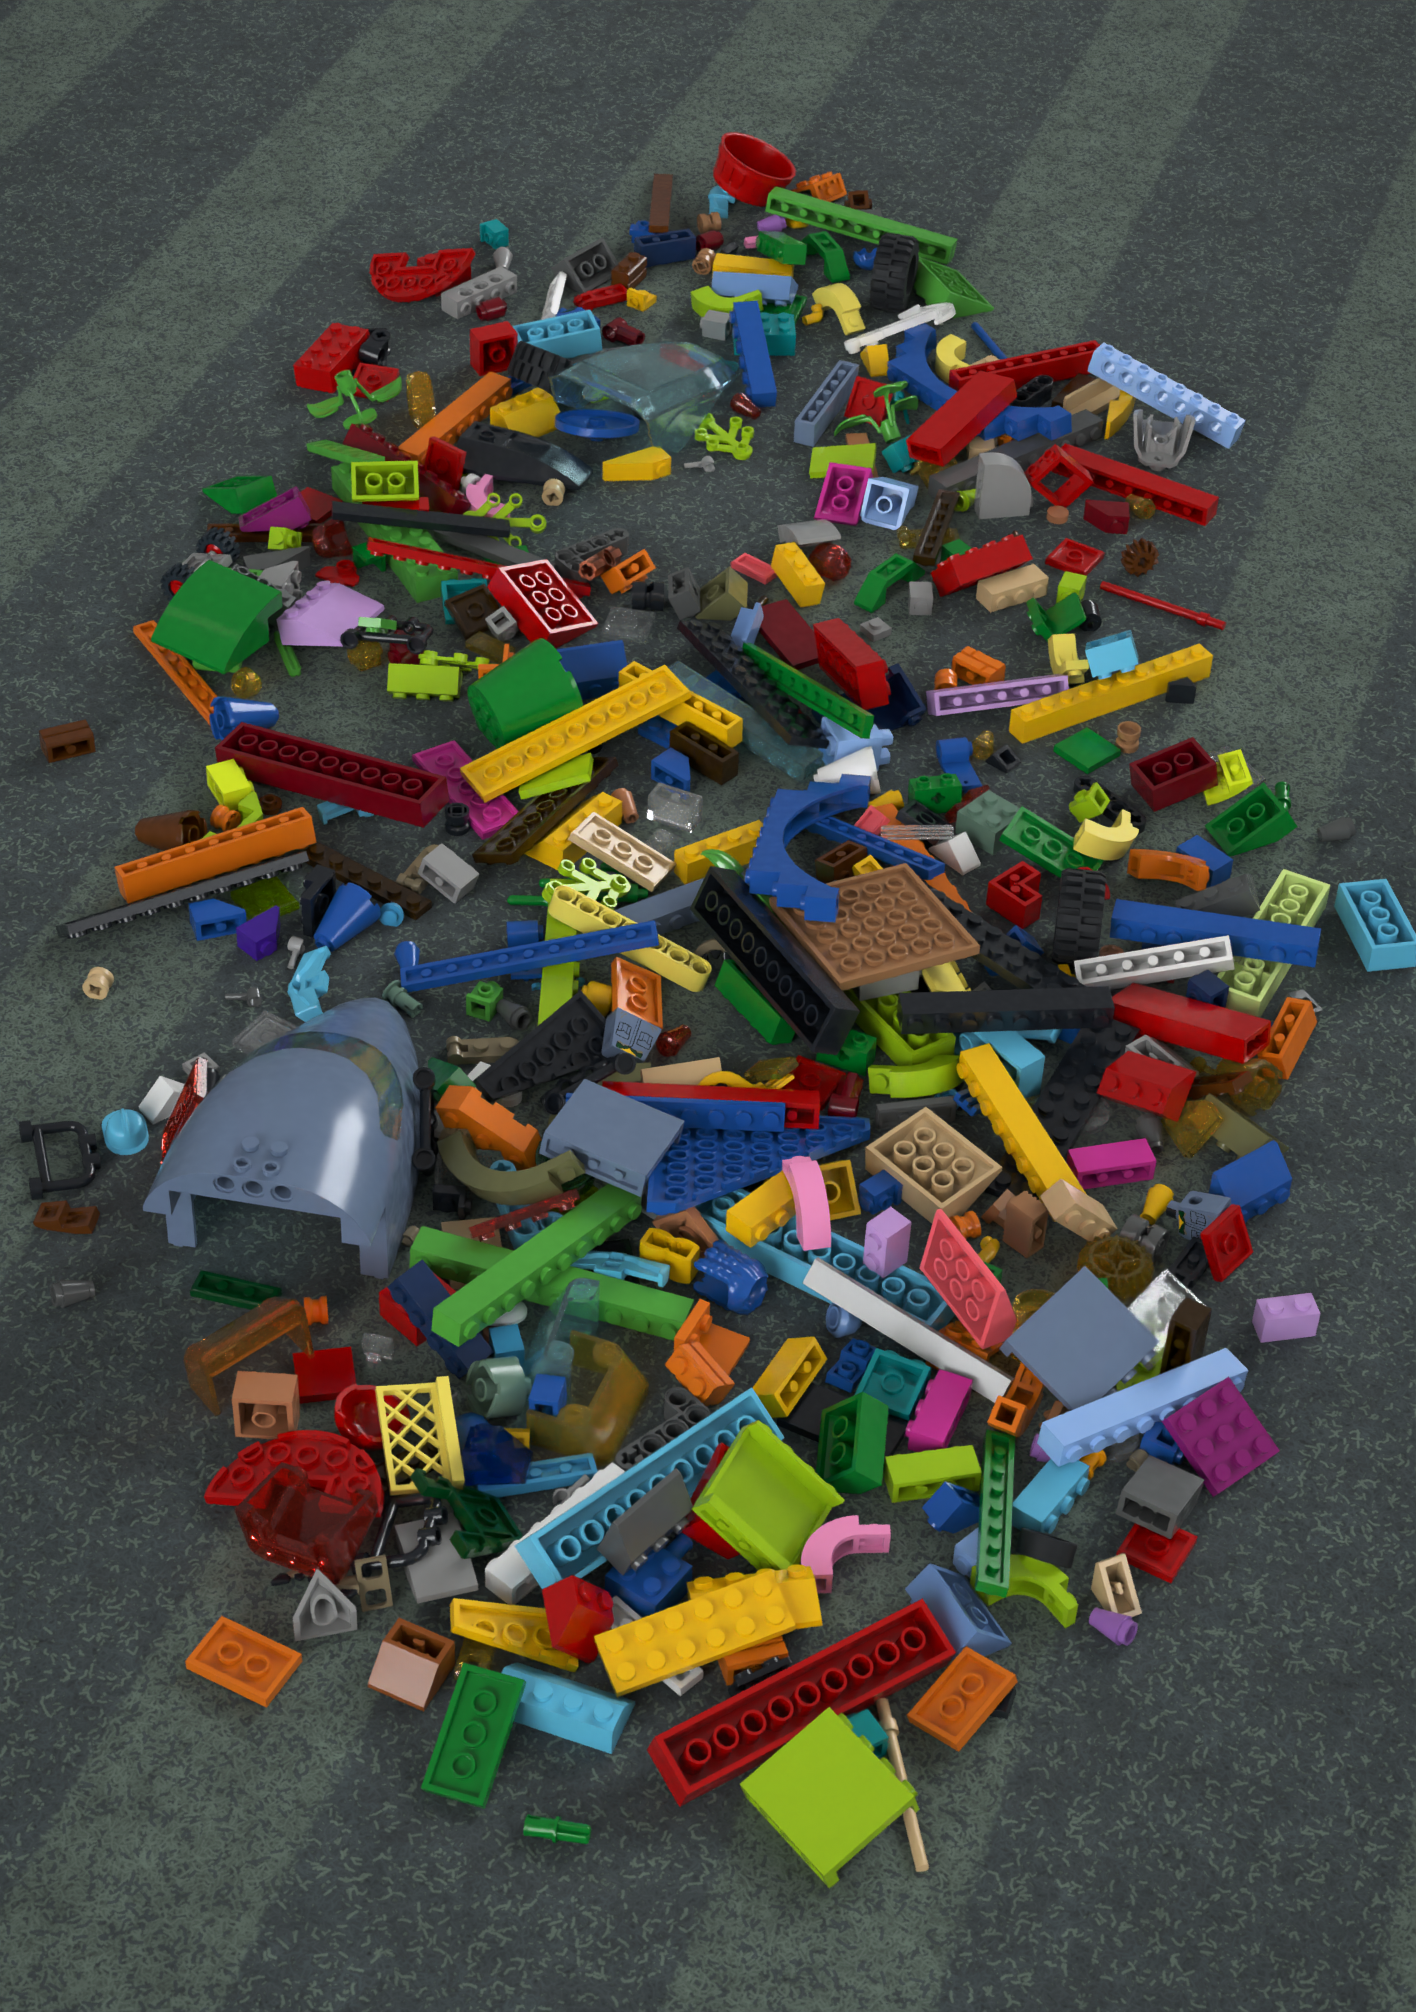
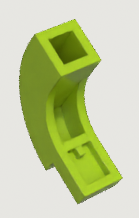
[691,285,763,317]
[868,1055,964,1098]
[970,1554,1078,1628]

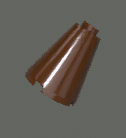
[135,810,207,851]

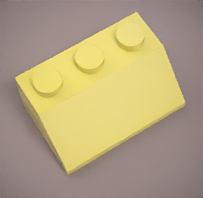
[922,961,971,992]

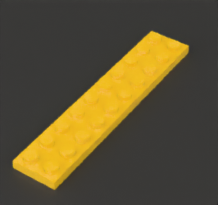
[460,665,691,803]

